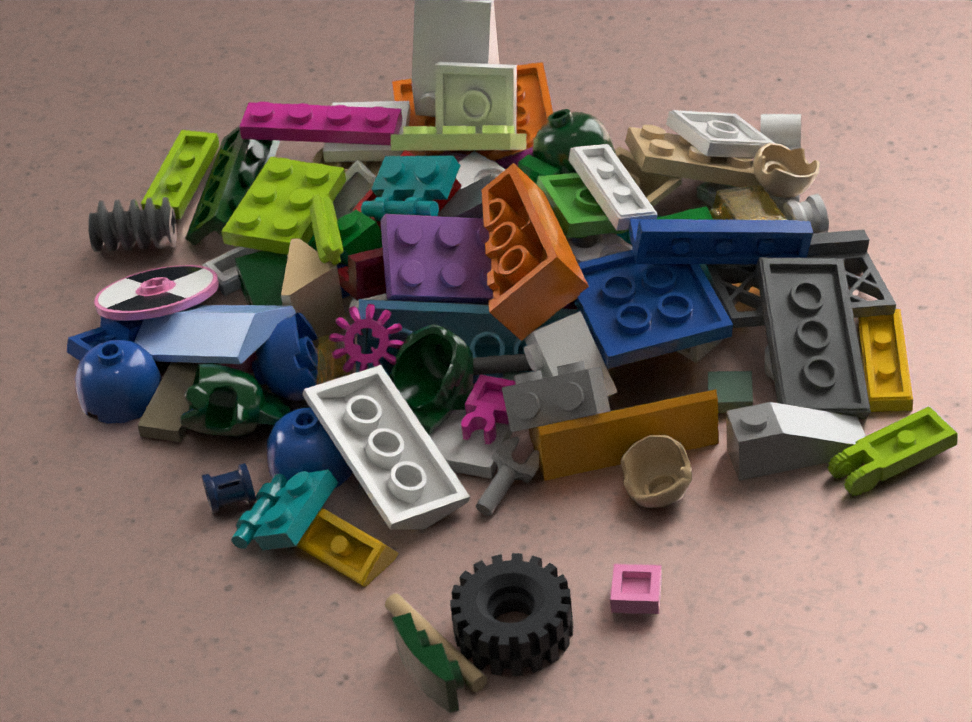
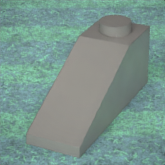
[726,402,866,481]

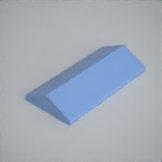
[134,305,296,364]

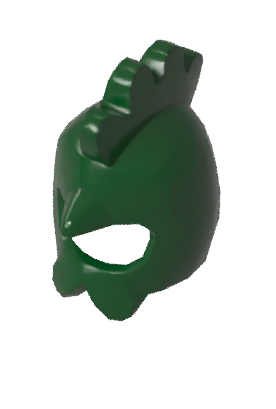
[179,364,291,436]

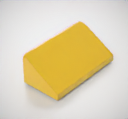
[296,508,399,587]

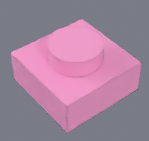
[610,564,662,614]

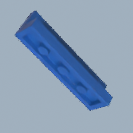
[628,219,813,264]

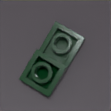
[392,613,464,713]

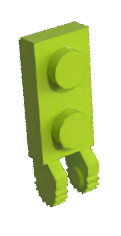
[827,406,958,496]

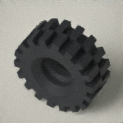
[450,553,574,676]

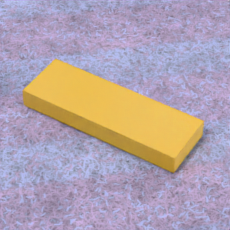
[857,309,913,412]

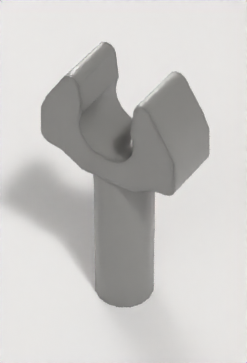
[476,437,539,516]

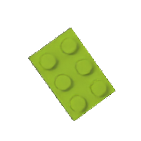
[221,157,346,255]

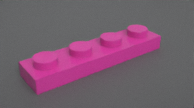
[239,102,403,145]

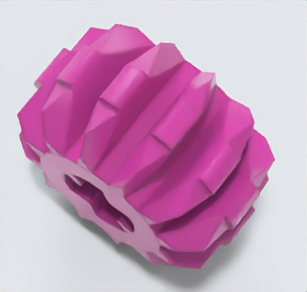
[330,304,404,373]

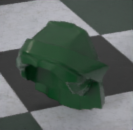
[388,324,474,435]

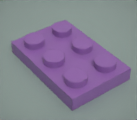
[381,214,493,304]

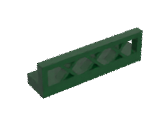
[185,125,280,248]

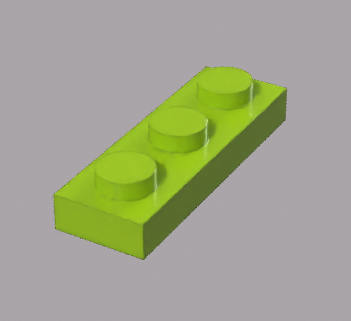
[141,130,220,220]

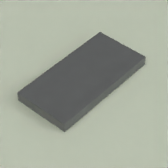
[755,257,871,419]

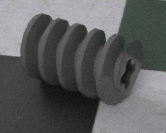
[88,197,177,252]

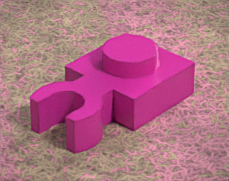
[461,374,516,445]

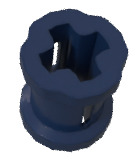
[201,463,256,514]

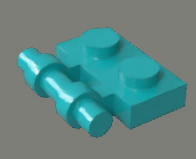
[361,156,461,221]
[231,469,338,550]

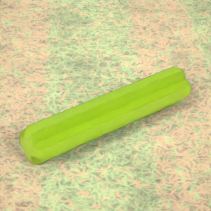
[309,194,344,265]

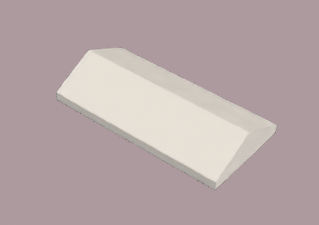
[302,365,470,530]

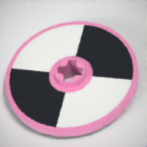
[94,265,219,321]

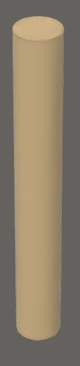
[385,593,487,692]

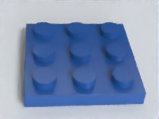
[574,249,733,369]

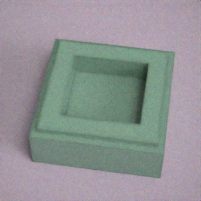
[708,371,753,413]

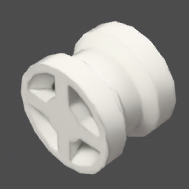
[783,194,829,233]

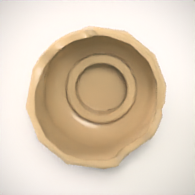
[753,142,820,198]
[621,435,692,508]

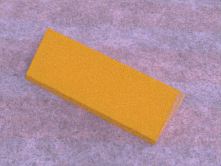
[528,389,719,481]

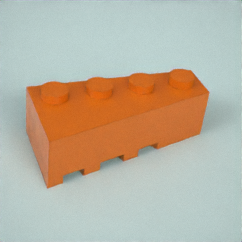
[481,163,589,341]

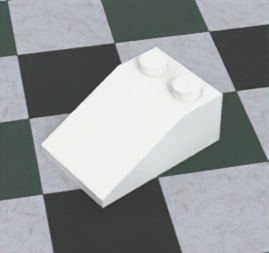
[412,0,499,117]

